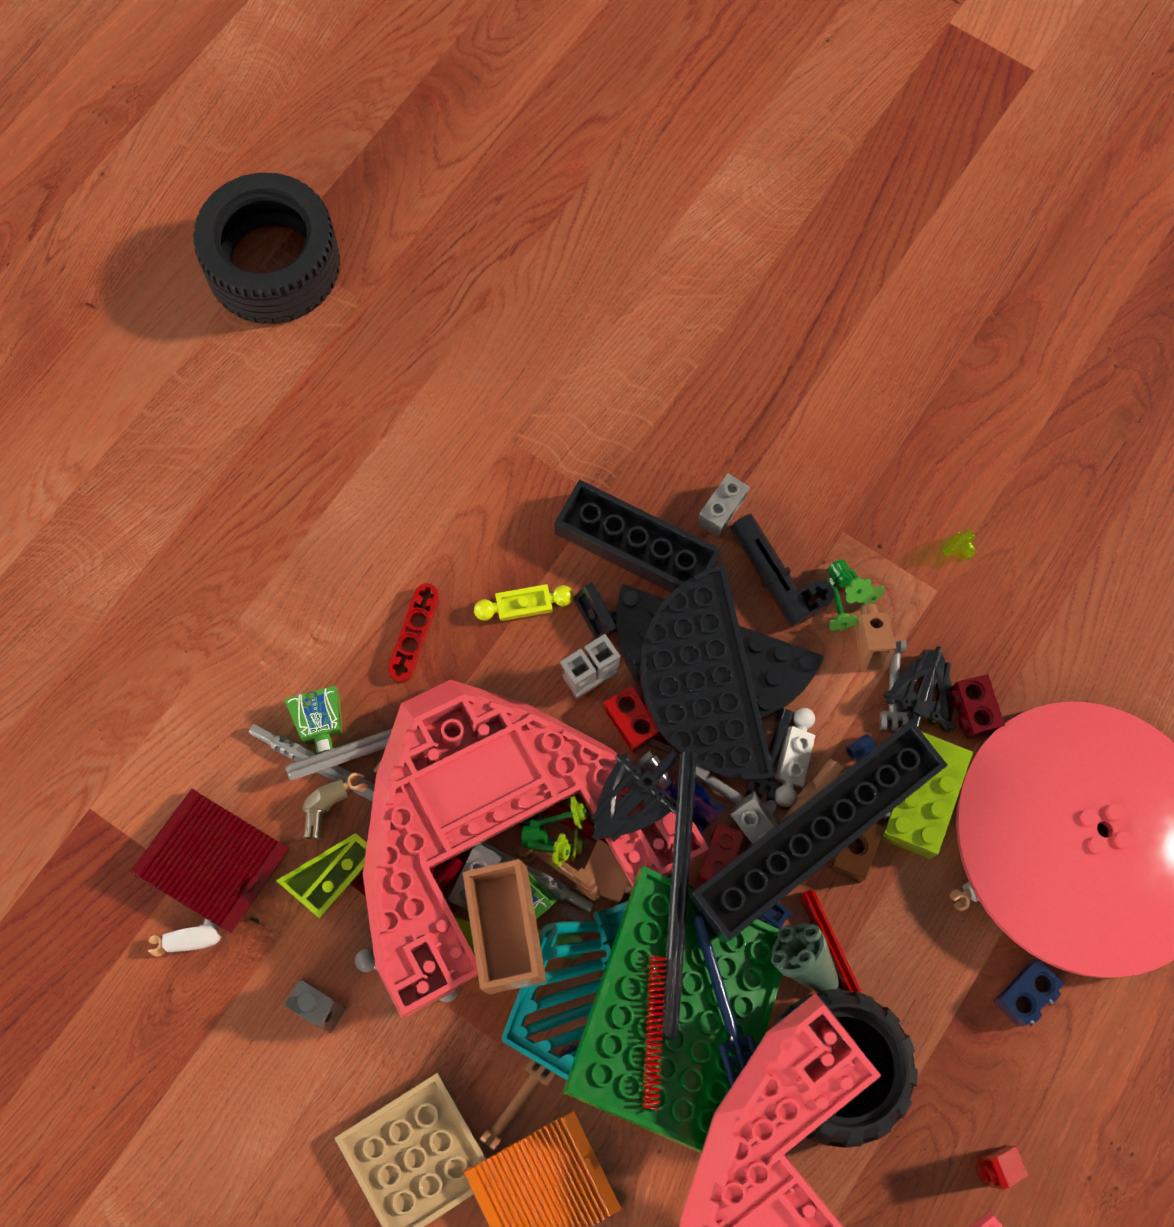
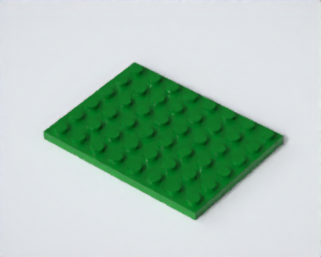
[562,866,782,1153]

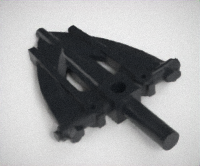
[883,646,956,733]
[591,750,679,842]

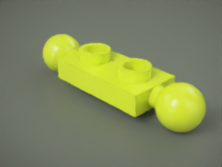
[474,584,574,622]

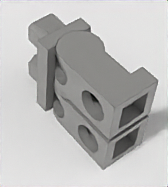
[560,634,620,698]

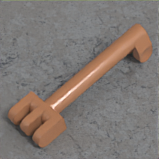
[517,845,600,900]
[480,1059,556,1150]

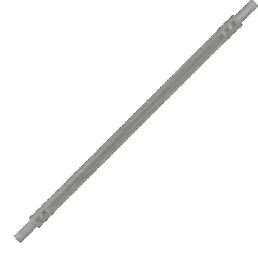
[249,724,594,913]

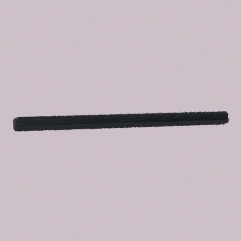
[661,750,697,1039]

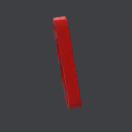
[388,583,439,683]

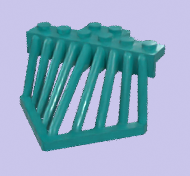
[502,901,628,1080]

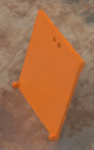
[463,1110,622,1227]

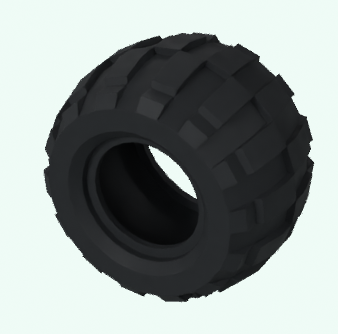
[775,989,918,1148]

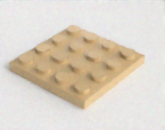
[334,1073,486,1227]

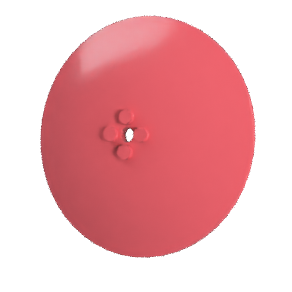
[956,702,1174,978]

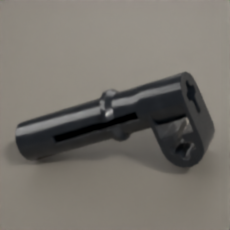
[730,514,834,628]

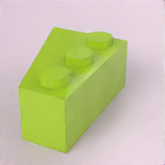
[276,833,367,919]

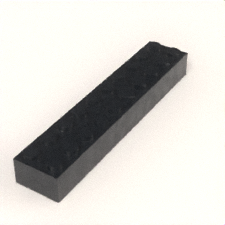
[688,720,948,943]

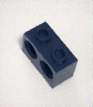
[993,959,1064,1027]

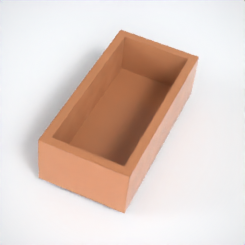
[463,859,546,994]

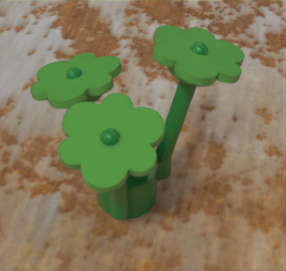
[827,559,885,631]

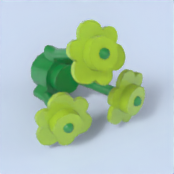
[522,796,586,867]

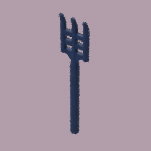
[692,915,756,1087]

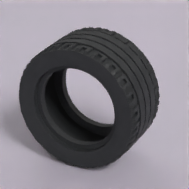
[193,172,340,324]

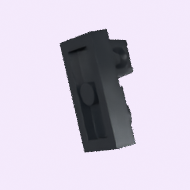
[573,583,617,639]

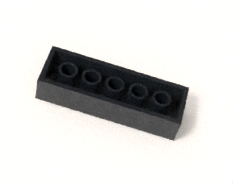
[555,479,722,592]

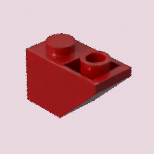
[976,1145,1028,1190]

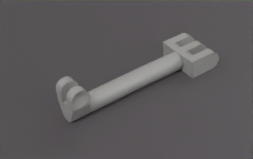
[880,640,909,731]
[695,764,776,814]

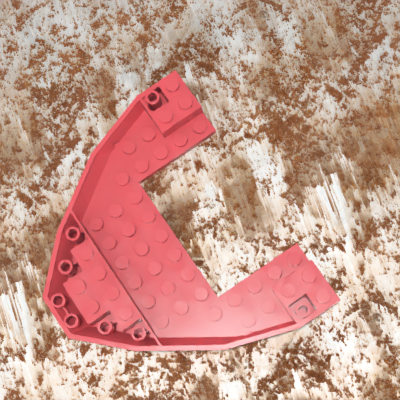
[363,680,709,1020]
[679,993,1004,1227]

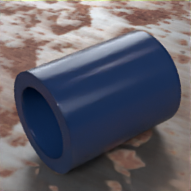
[845,733,876,762]

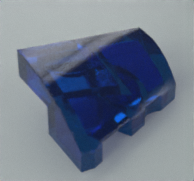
[666,776,725,833]

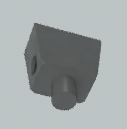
[284,979,346,1033]

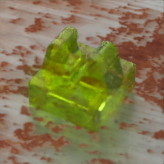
[940,529,977,561]

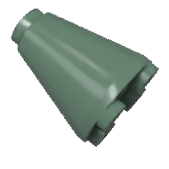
[771,923,838,993]

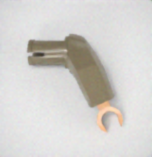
[302,773,368,840]

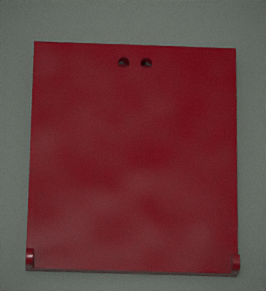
[131,788,289,934]

